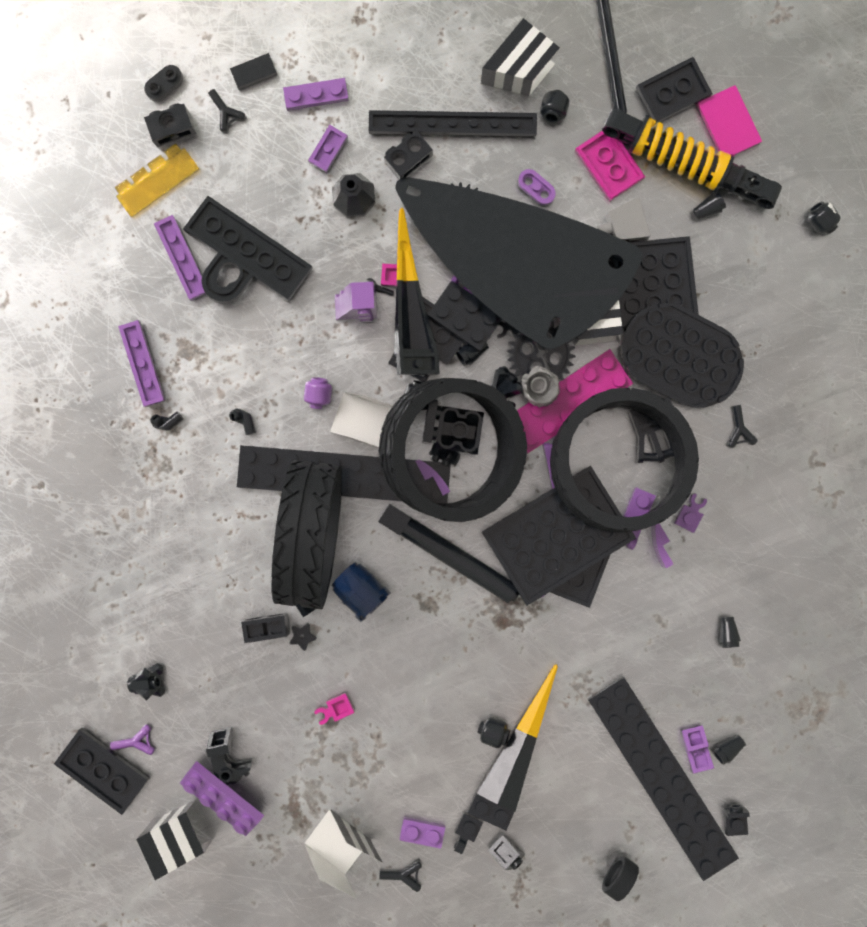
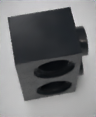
[384,130,433,180]
[241,613,290,643]

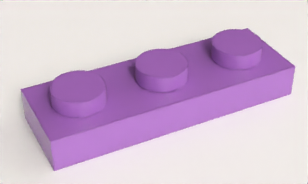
[283,78,349,111]

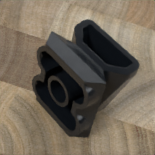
[435,406,484,455]

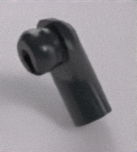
[150,411,184,431]

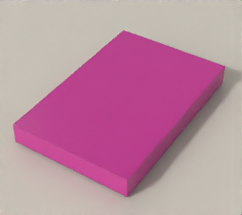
[696,85,762,155]
[575,131,645,202]

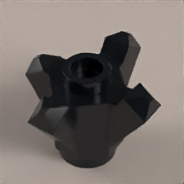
[492,366,522,398]
[127,663,165,701]

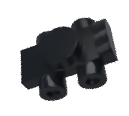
[429,443,461,467]

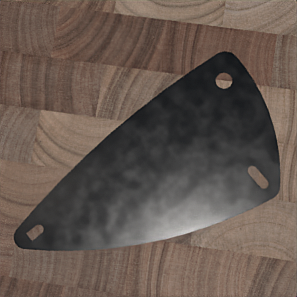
[395,177,642,349]

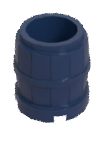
[331,562,391,622]

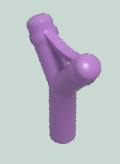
[110,724,155,755]

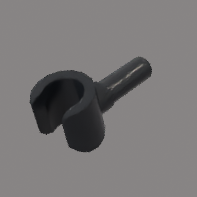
[366,278,394,296]

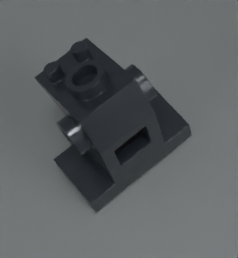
[206,727,252,785]

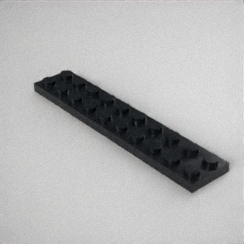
[237,445,451,504]
[588,676,739,881]

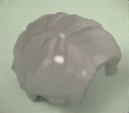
[521,366,560,408]

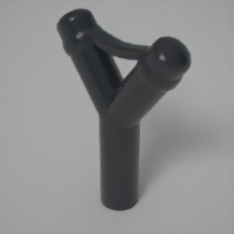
[208,89,245,132]
[727,405,758,448]
[379,861,422,892]

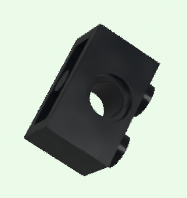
[144,103,197,148]

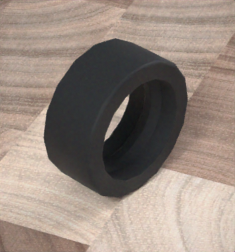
[602,856,639,901]

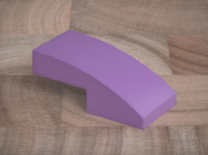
[415,459,450,495]
[651,523,673,568]
[682,725,714,774]

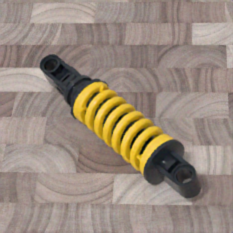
[602,109,782,209]

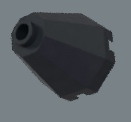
[332,173,376,218]

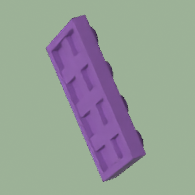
[180,761,264,836]

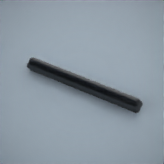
[596,0,627,113]

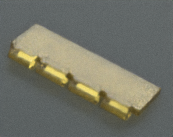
[115,144,199,217]

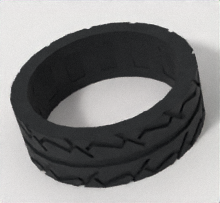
[378,378,527,522]
[550,388,699,533]
[271,460,342,610]

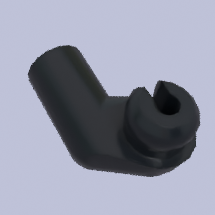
[229,408,256,435]

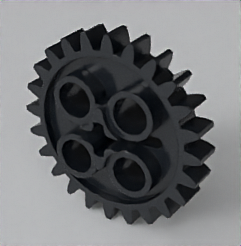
[506,321,576,382]

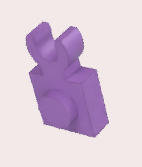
[674,493,707,533]

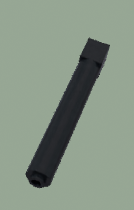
[378,503,519,603]

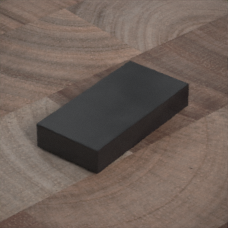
[230,53,277,90]

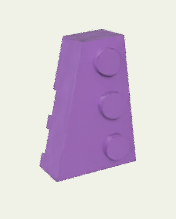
[335,282,378,322]

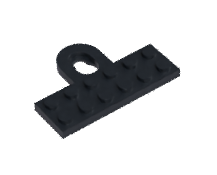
[183,196,313,304]

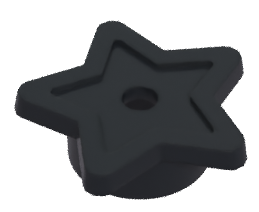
[289,623,317,651]

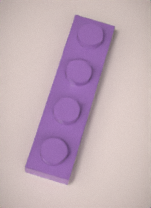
[153,215,206,301]
[118,320,166,407]

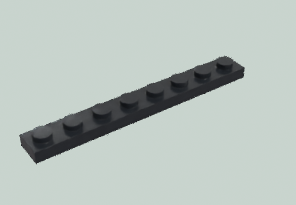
[368,110,537,136]

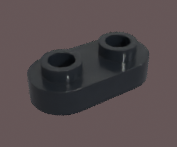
[144,65,183,102]

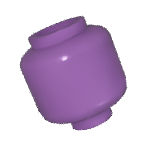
[303,377,332,409]

